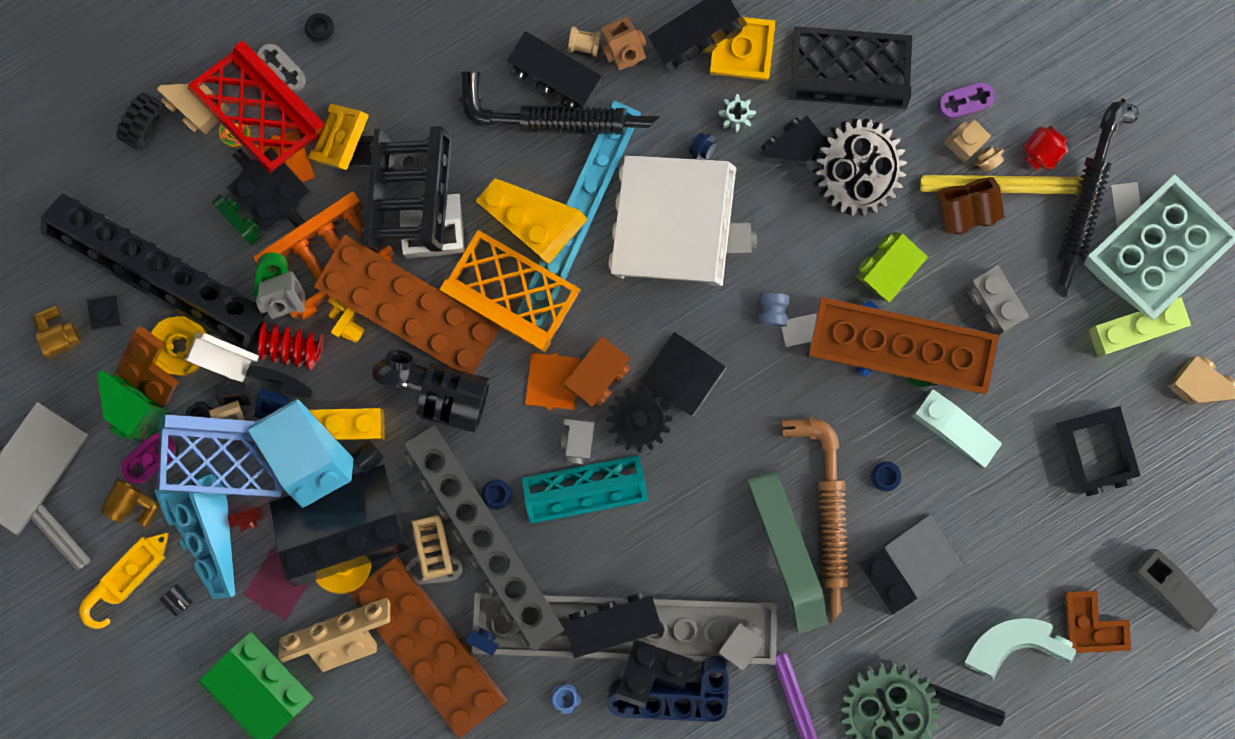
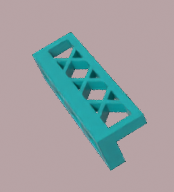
[521,455,648,524]

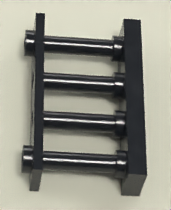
[361,126,452,253]

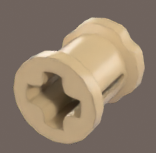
[567,26,601,58]

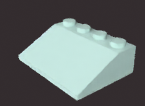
[1084,174,1235,321]

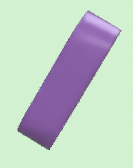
[938,82,995,120]

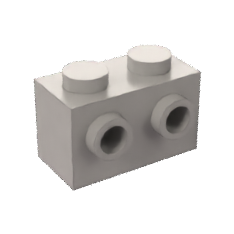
[967,265,1030,335]

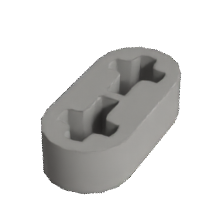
[257,44,306,93]
[406,554,464,584]

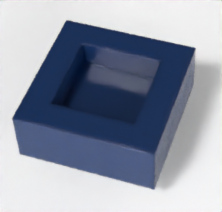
[254,388,290,419]
[466,628,500,656]

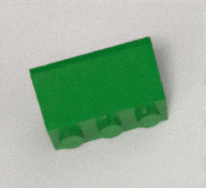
[97,370,170,442]
[198,632,314,739]

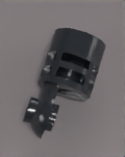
[372,350,490,433]

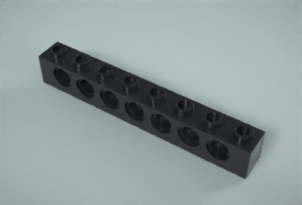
[40,193,268,351]

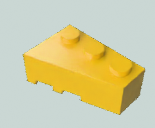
[476,178,588,264]

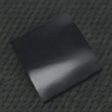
[640,332,727,418]

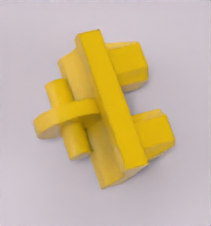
[327,297,365,343]

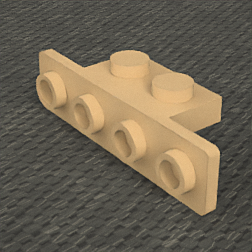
[278,598,390,672]

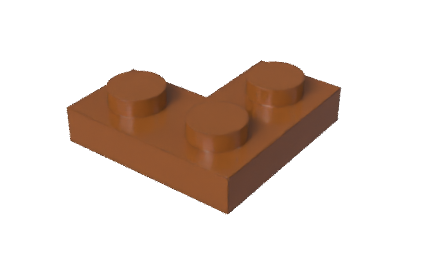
[115,326,179,407]
[1064,591,1131,653]

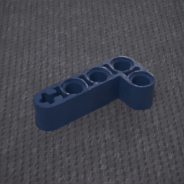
[608,656,729,722]

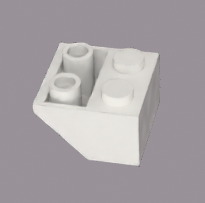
[400,194,465,259]

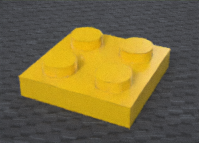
[710,17,776,81]

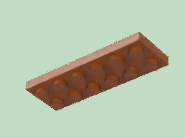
[313,234,500,374]
[808,297,999,395]
[349,556,508,739]

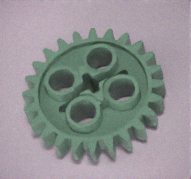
[841,661,941,739]

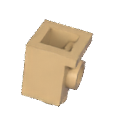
[944,119,991,164]

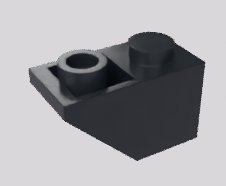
[759,116,826,167]

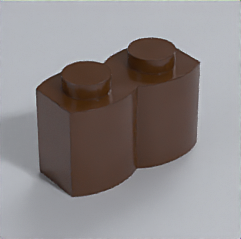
[936,177,1005,235]

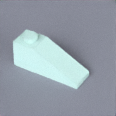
[911,389,1002,468]

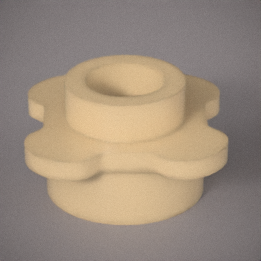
[973,146,1004,173]

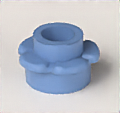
[551,683,581,714]

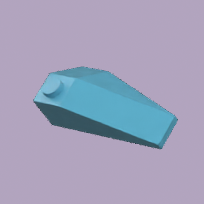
[154,472,235,599]

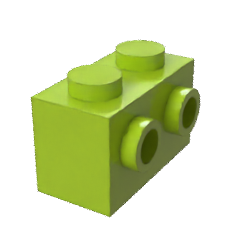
[856,232,928,303]

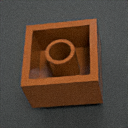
[563,336,631,408]

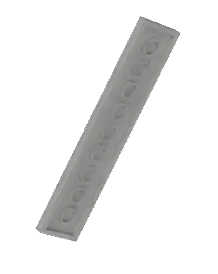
[472,593,778,665]

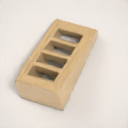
[411,514,454,581]

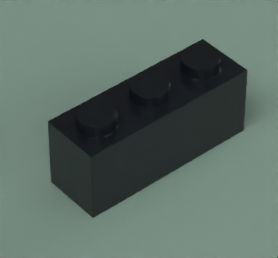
[648,0,748,73]
[507,31,602,109]
[564,591,663,659]

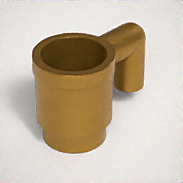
[33,305,81,360]
[101,478,160,528]

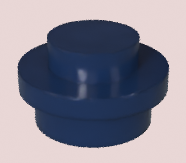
[689,133,716,160]
[871,461,901,492]
[482,479,512,510]

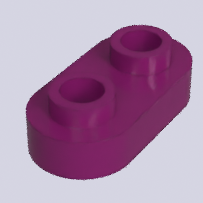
[121,433,177,484]

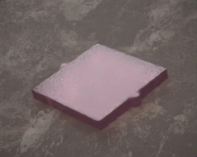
[243,549,309,620]

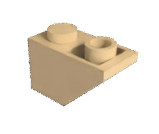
[157,84,230,135]
[1167,356,1235,405]

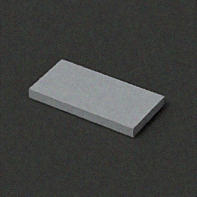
[0,402,89,536]

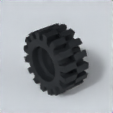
[116,92,167,151]

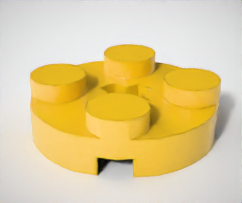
[151,316,208,376]

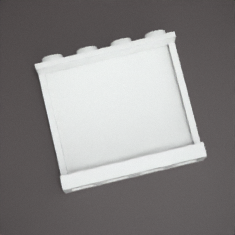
[608,155,736,286]

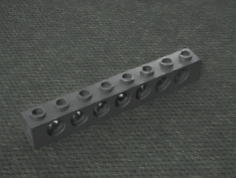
[403,425,565,652]

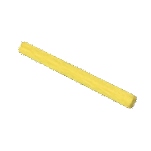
[919,175,1083,194]

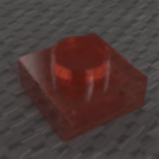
[227,507,264,532]

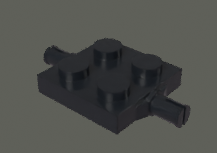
[227,147,312,232]

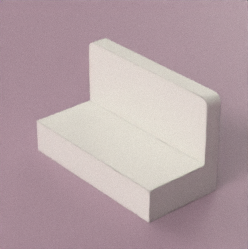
[185,332,259,382]

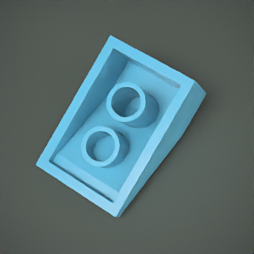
[248,399,354,508]

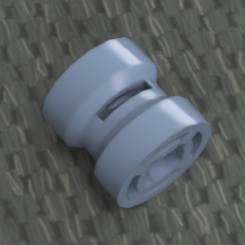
[757,293,789,327]

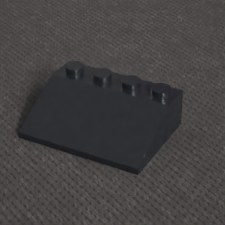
[269,465,410,588]

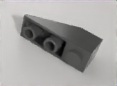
[1129,549,1218,633]

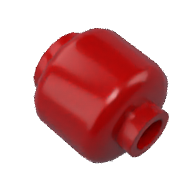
[1023,125,1068,170]

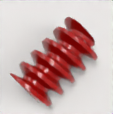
[257,322,324,370]

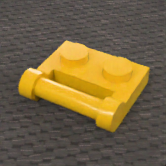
[307,104,369,170]

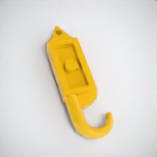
[79,533,169,629]

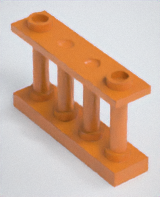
[253,191,396,320]

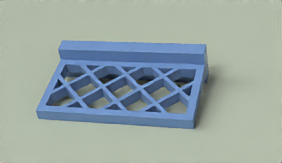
[157,415,281,498]

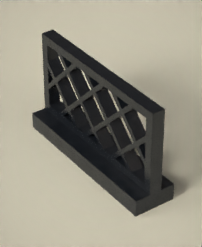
[789,26,912,109]

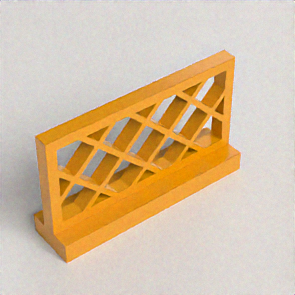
[439,230,581,353]

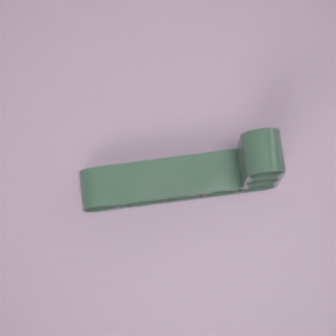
[747,470,827,634]

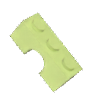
[1088,297,1191,357]

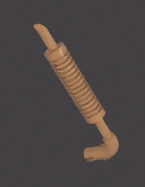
[782,416,848,624]

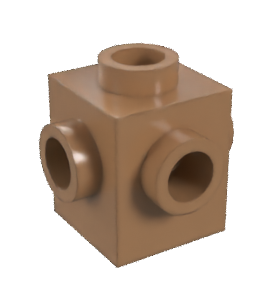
[600,16,647,70]

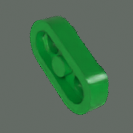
[253,252,288,301]

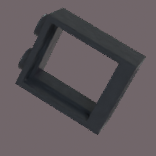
[1056,406,1141,497]

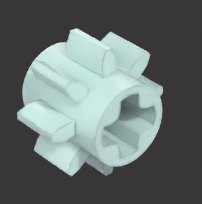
[718,94,756,134]

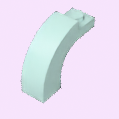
[965,618,1076,680]

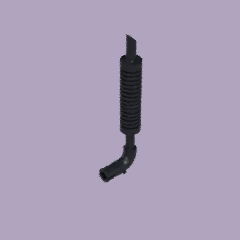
[459,71,661,135]
[1057,98,1140,297]

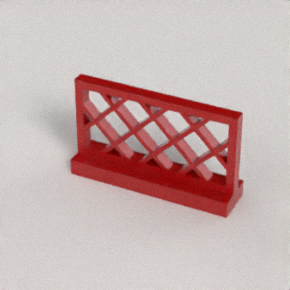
[187,40,325,173]

